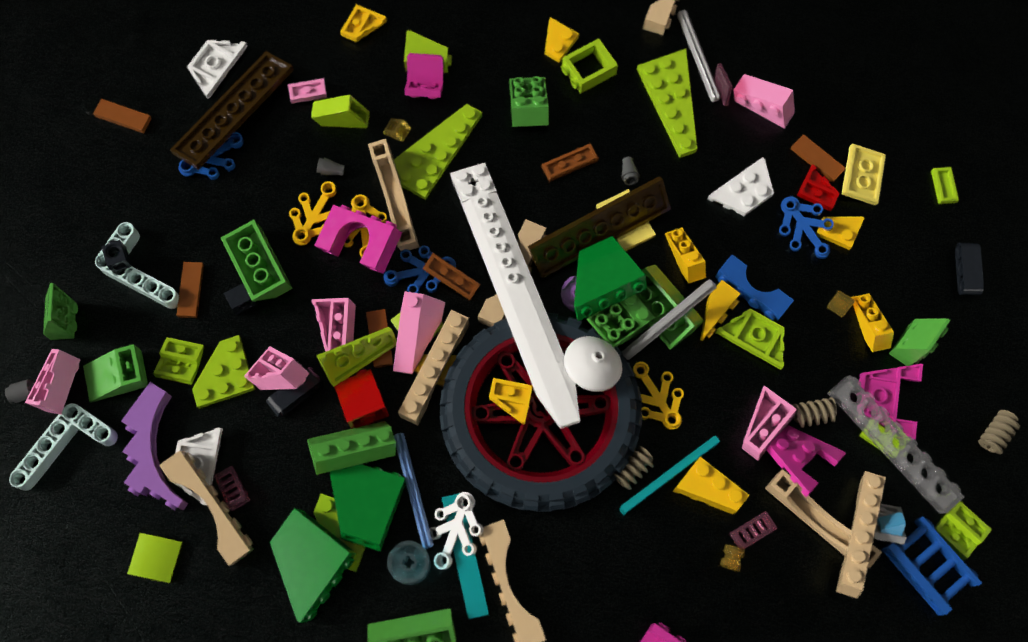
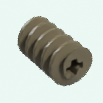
[792,397,837,428]
[978,410,1020,454]
[613,446,654,490]

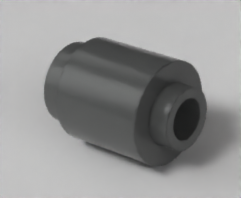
[5,379,35,403]

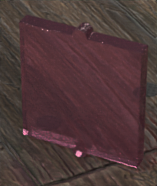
[714,63,733,106]

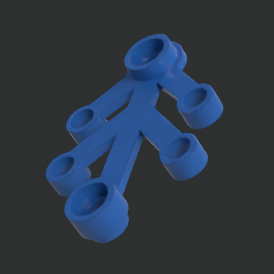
[178,132,244,180]
[779,197,834,259]
[384,245,456,293]

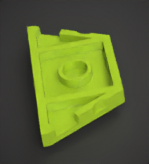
[715,308,784,370]

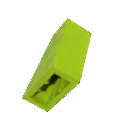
[404,31,452,73]
[311,95,369,128]

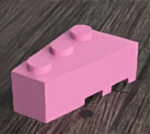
[734,74,795,129]
[312,298,356,352]
[244,346,309,390]
[25,349,80,415]
[742,386,797,460]

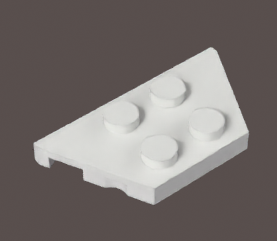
[187,40,247,98]
[708,157,774,216]
[172,428,223,505]

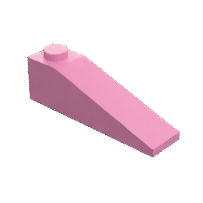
[393,291,445,374]

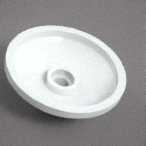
[564,336,622,392]

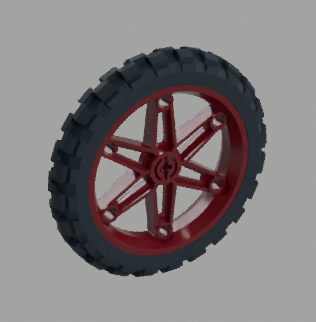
[440,312,642,512]

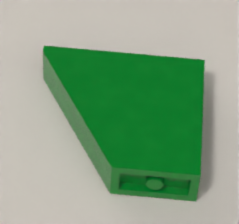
[574,236,647,321]
[330,464,405,551]
[270,508,356,623]

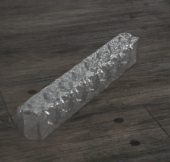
[828,375,964,514]

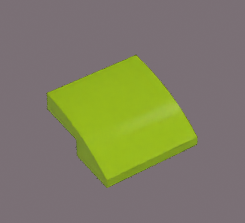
[154,337,204,385]
[934,501,992,561]
[127,533,182,583]

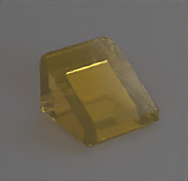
[383,118,411,142]
[827,291,855,317]

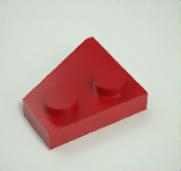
[797,164,840,211]

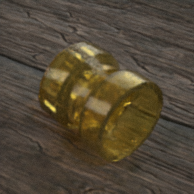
[720,545,745,571]

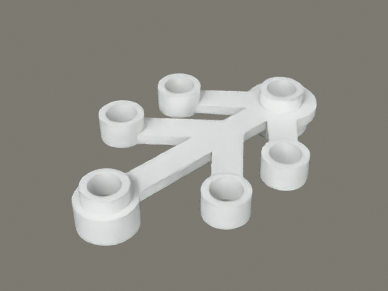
[430,492,484,569]

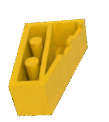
[673,457,749,514]

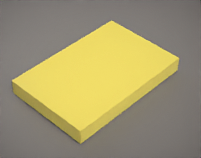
[842,144,886,205]
[596,189,656,251]

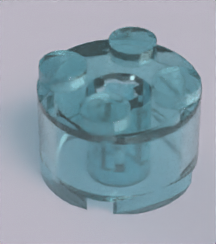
[387,541,431,585]

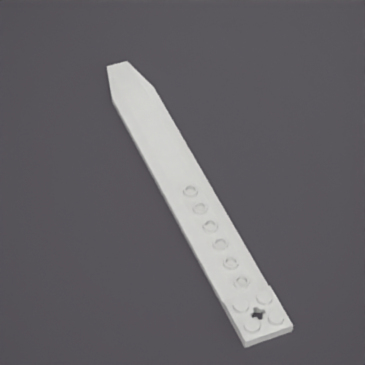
[450,163,580,429]

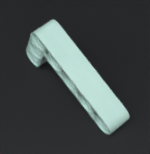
[95,222,179,309]
[9,403,118,491]

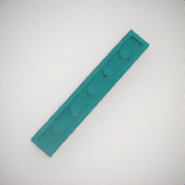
[620,436,720,515]
[442,493,489,619]

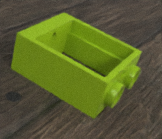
[561,39,618,94]

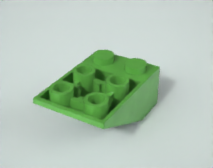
[510,76,549,127]
[43,283,78,340]
[587,295,655,348]
[889,319,950,366]
[83,344,148,403]

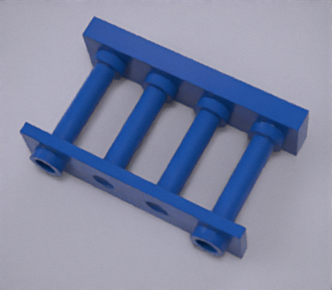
[881,517,982,616]

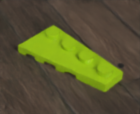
[316,327,397,387]

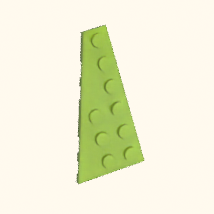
[637,49,697,158]
[394,104,482,200]

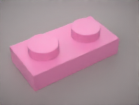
[288,79,327,104]

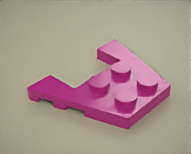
[856,364,923,440]
[766,425,846,497]

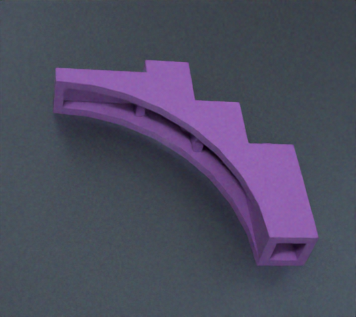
[121,382,188,510]

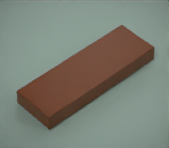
[93,99,152,133]
[791,134,846,183]
[542,143,599,182]
[422,253,480,300]
[176,262,204,318]
[366,309,394,368]

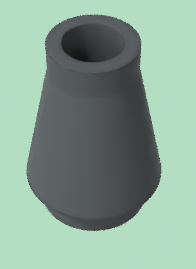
[317,157,345,176]
[622,157,640,185]

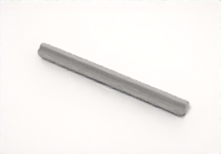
[677,10,721,102]
[622,279,717,360]

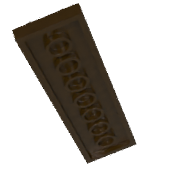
[170,51,294,170]
[528,177,671,278]

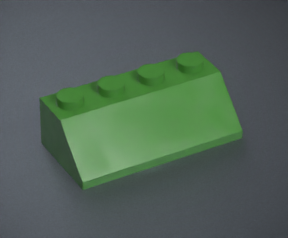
[221,220,292,302]
[635,264,705,350]
[307,421,396,475]
[368,608,457,642]

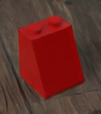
[335,369,389,429]

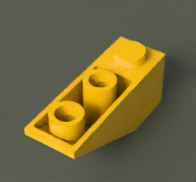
[665,228,706,284]
[700,280,740,341]
[851,293,894,352]

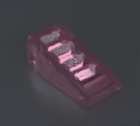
[214,466,250,511]
[729,511,777,551]

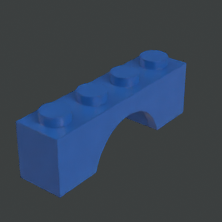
[715,255,794,323]

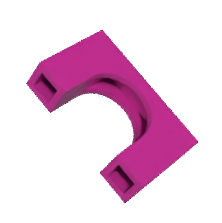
[314,205,402,274]

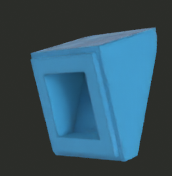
[878,512,906,536]

